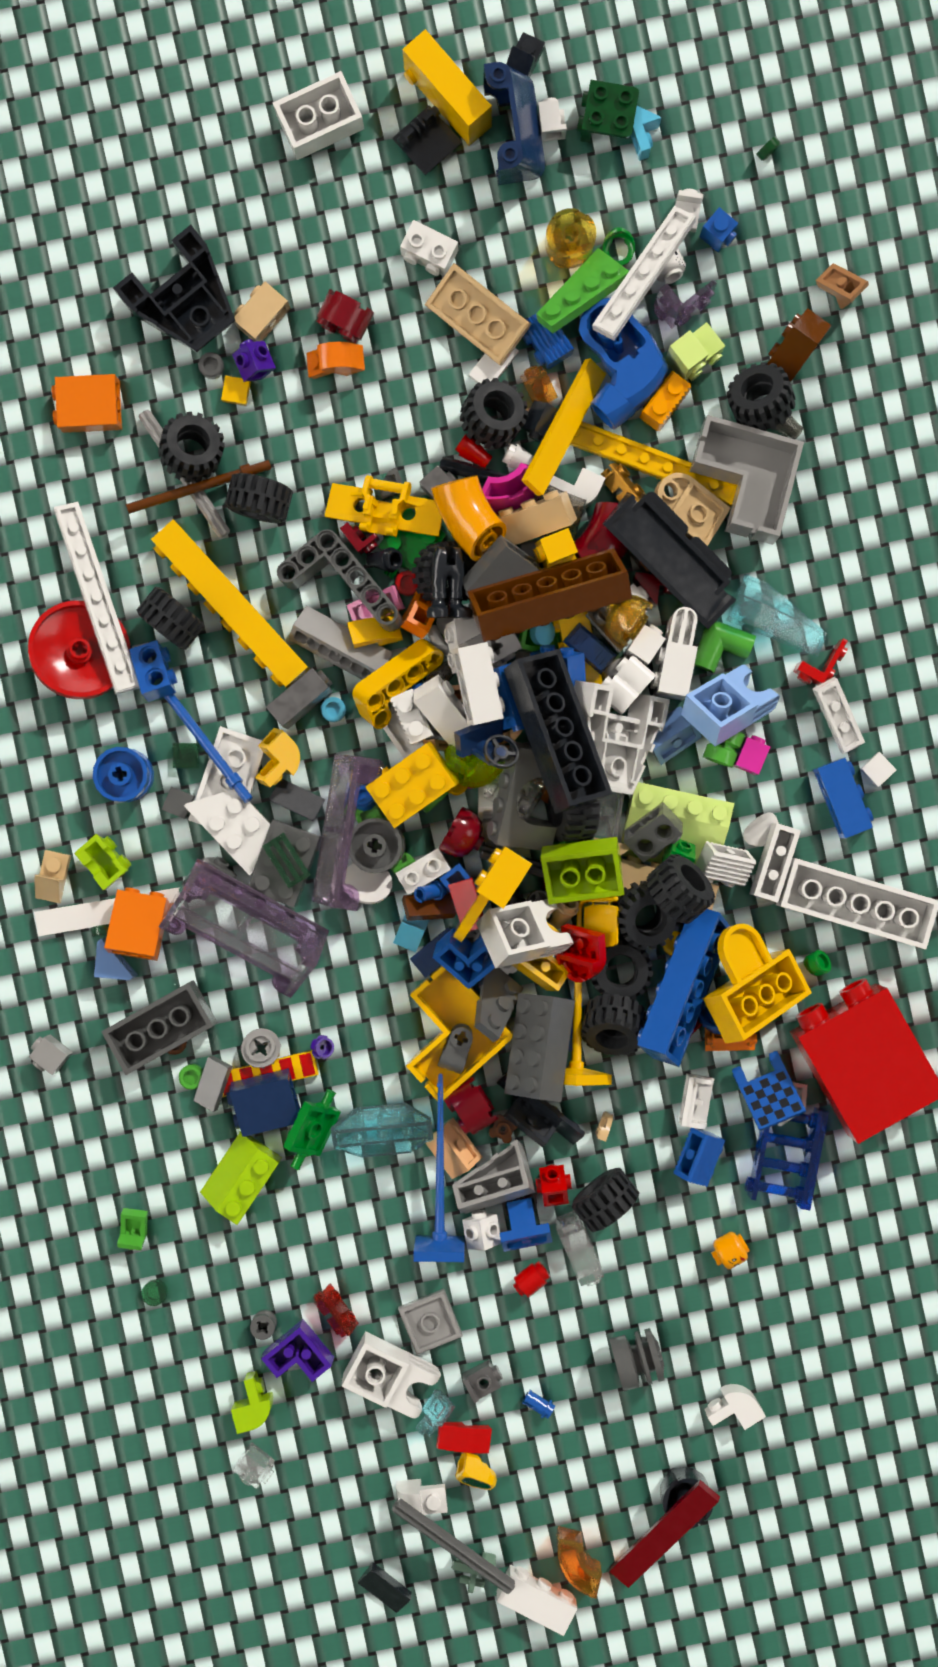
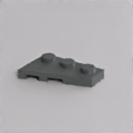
[474,968,523,1042]

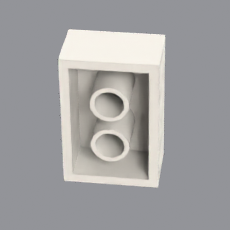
[273,71,364,160]

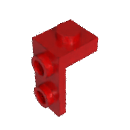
[793,638,848,686]

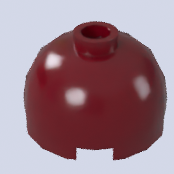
[439,807,485,857]

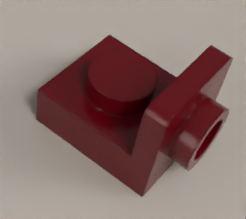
[340,522,380,555]

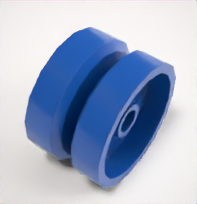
[93,747,154,802]

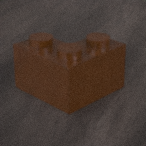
[767,308,832,383]

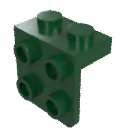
[577,79,639,143]

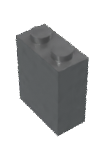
[266,668,333,729]

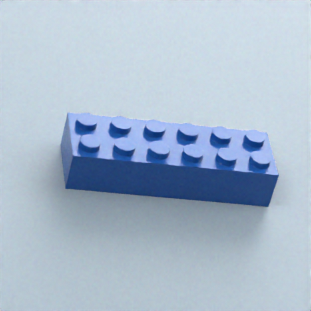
[637,909,730,1067]

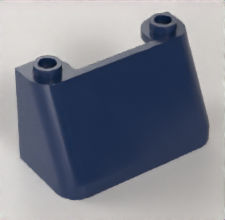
[483,62,545,186]

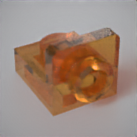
[520,365,558,403]

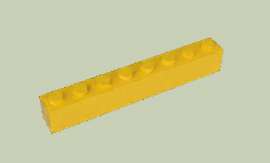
[151,519,310,688]

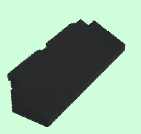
[603,492,736,629]

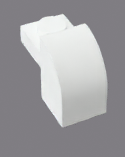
[547,468,605,511]
[705,1384,766,1430]
[396,1479,448,1515]

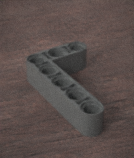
[277,529,402,632]

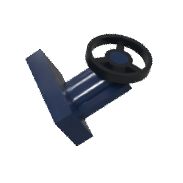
[454,719,519,769]

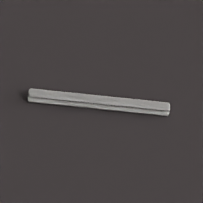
[139,410,230,538]

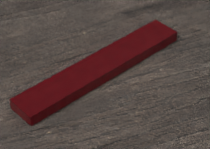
[609,1480,720,1588]

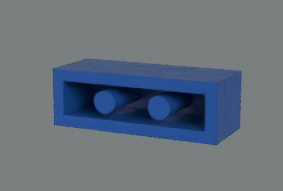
[813,757,874,839]

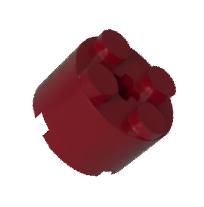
[316,289,374,344]
[444,1076,499,1135]

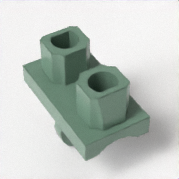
[451,1549,496,1593]

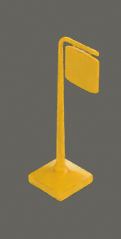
[564,896,619,1086]

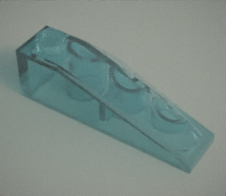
[726,574,828,657]

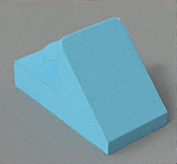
[631,106,661,161]
[393,915,430,953]

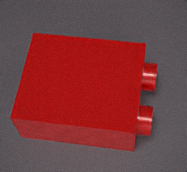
[789,978,938,1144]

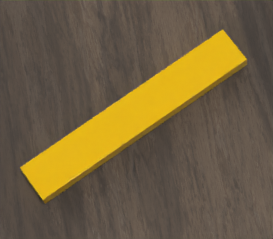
[521,358,606,496]

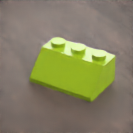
[541,837,624,904]
[200,1131,282,1225]

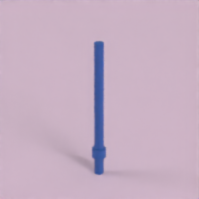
[164,694,253,803]

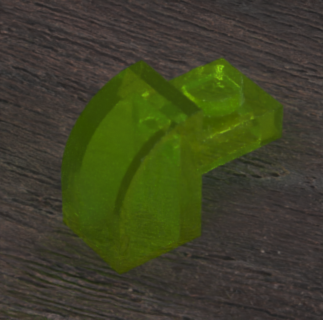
[444,744,504,788]

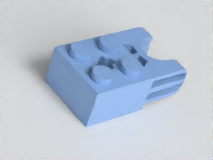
[681,664,780,747]

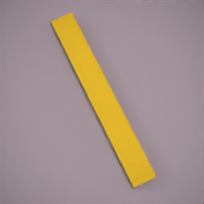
[570,421,737,507]

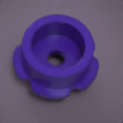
[310,1035,334,1059]

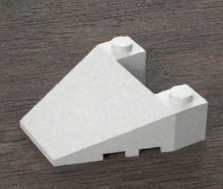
[574,680,670,795]

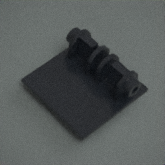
[392,105,462,176]

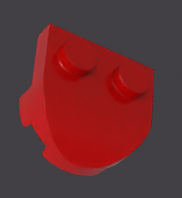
[556,924,606,983]

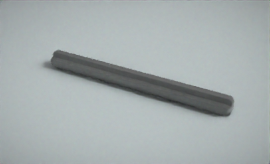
[392,1498,515,1594]

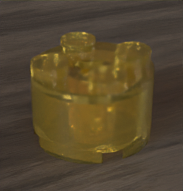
[545,208,596,269]

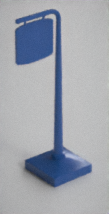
[414,1073,465,1262]

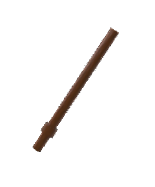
[125,460,271,514]

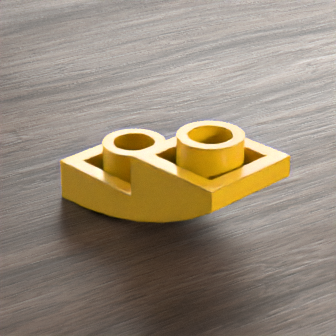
[347,616,403,649]

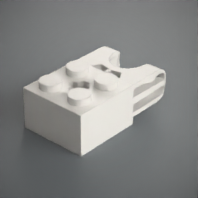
[650,607,698,701]
[476,899,574,969]
[342,1331,441,1418]

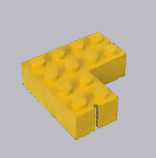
[406,965,513,1102]

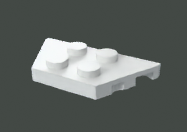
[184,789,271,876]

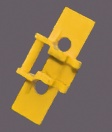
[325,475,443,537]

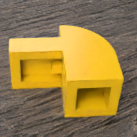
[255,728,300,787]

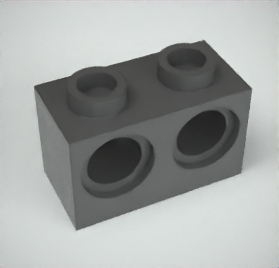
[624,802,683,862]

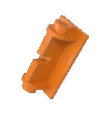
[704,1027,757,1051]

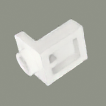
[675,189,703,232]

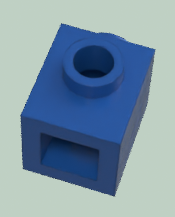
[699,207,738,252]

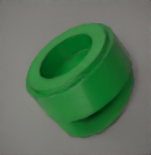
[803,950,831,976]

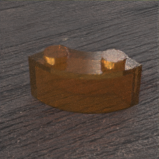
[556,1526,602,1599]

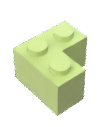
[665,322,725,381]

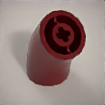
[574,502,628,560]

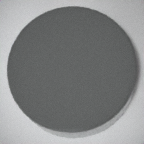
[198,352,224,379]

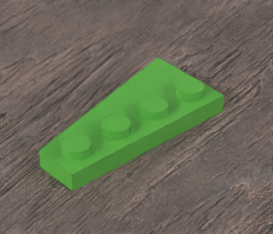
[536,248,629,333]

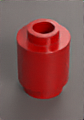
[513,1261,551,1298]

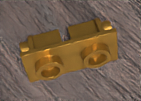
[601,463,646,502]

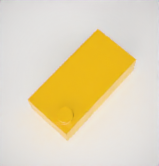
[402,29,492,146]

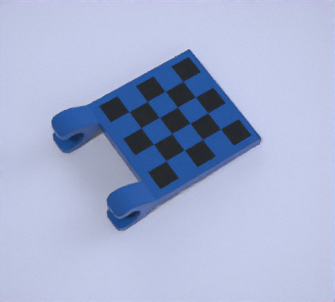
[732,1051,806,1131]

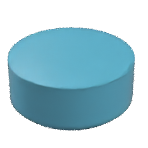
[530,623,555,645]
[321,697,346,722]

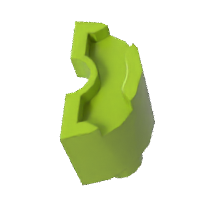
[74,834,132,890]

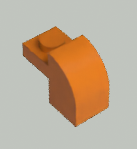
[306,342,365,379]
[400,591,435,639]

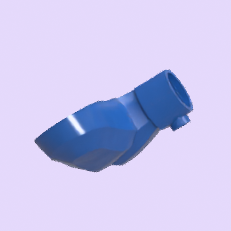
[579,297,668,430]

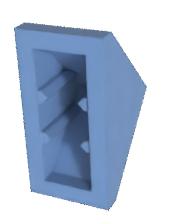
[94,937,138,980]

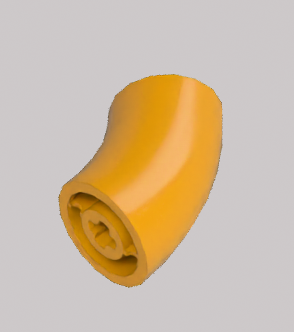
[431,475,507,561]

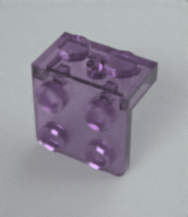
[653,280,717,329]

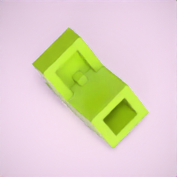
[231,1370,273,1434]

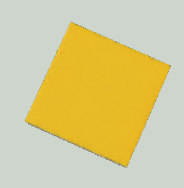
[221,375,251,406]

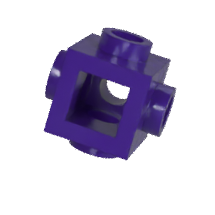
[232,339,276,382]

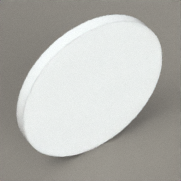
[343,863,392,904]

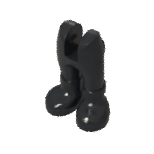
[426,546,473,618]

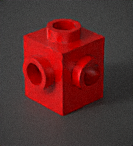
[535,1165,572,1207]

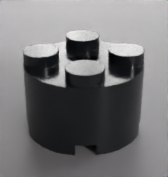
[660,1467,713,1529]

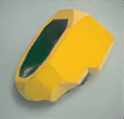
[455,1453,497,1490]

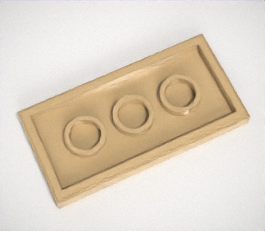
[425,263,532,366]

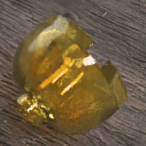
[605,595,653,647]

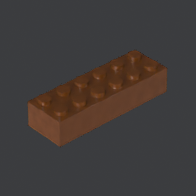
[467,548,632,642]

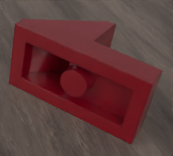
[633,572,673,608]

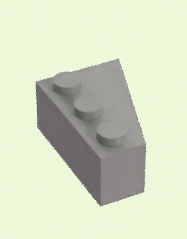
[452,1139,536,1214]

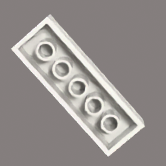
[776,858,938,949]

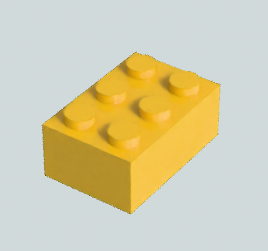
[365,741,460,828]

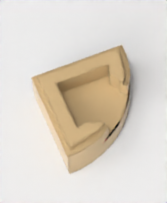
[595,1111,613,1142]

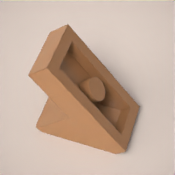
[816,263,869,309]

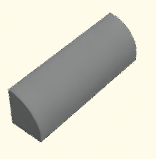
[289,605,393,680]

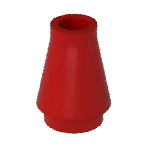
[454,434,493,468]

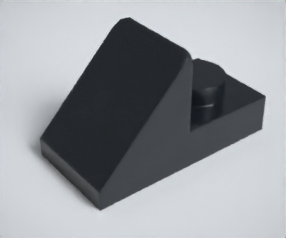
[506,32,545,77]

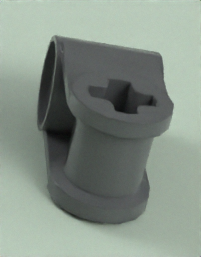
[437,1023,473,1074]

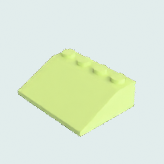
[620,782,734,864]

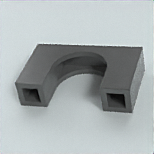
[487,742,557,851]

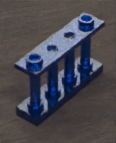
[745,1107,829,1211]

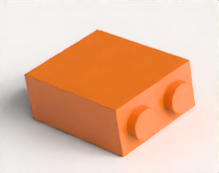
[52,374,122,433]
[104,887,170,961]

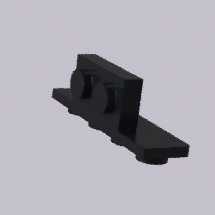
[496,1072,585,1147]

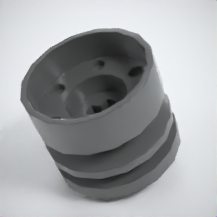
[609,1328,665,1392]

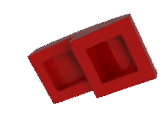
[436,1422,492,1453]

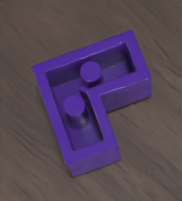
[261,1319,334,1382]

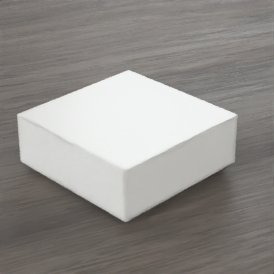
[860,752,896,787]

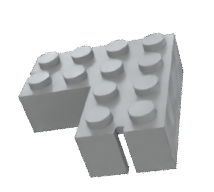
[689,415,804,545]

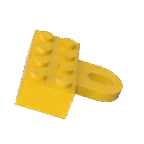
[453,846,532,942]

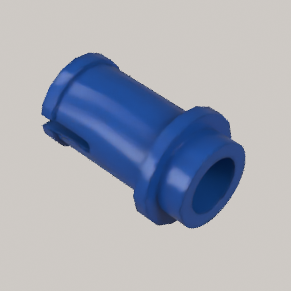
[414,880,446,903]
[522,1389,555,1419]

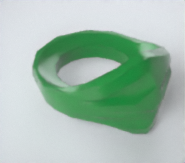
[602,227,635,266]

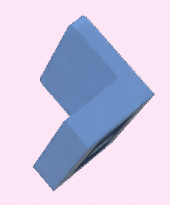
[653,706,702,765]

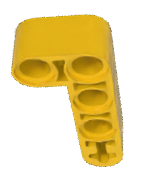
[352,639,444,729]

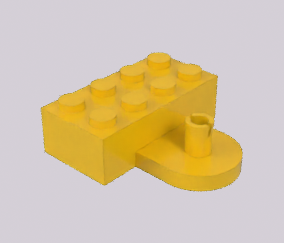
[703,924,812,1043]

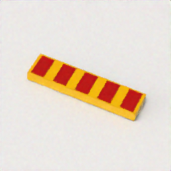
[222,1050,319,1097]

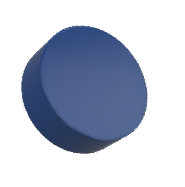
[352,785,377,811]

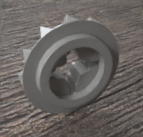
[241,1028,281,1068]

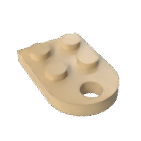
[654,473,731,546]

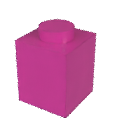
[734,735,770,775]

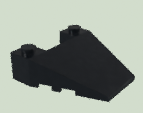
[113,224,235,352]

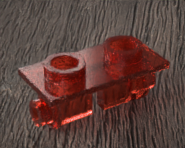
[313,1283,359,1338]

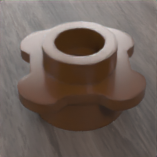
[489,1114,517,1143]

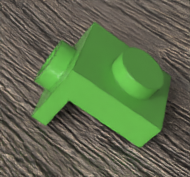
[117,1208,148,1250]

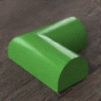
[694,621,756,673]

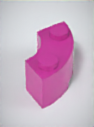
[482,463,540,515]

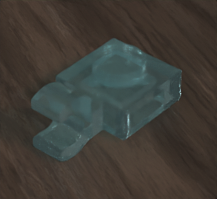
[416,1389,456,1436]

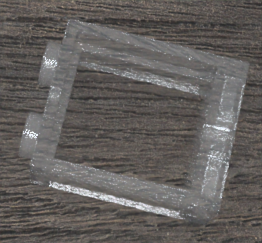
[555,1211,604,1286]

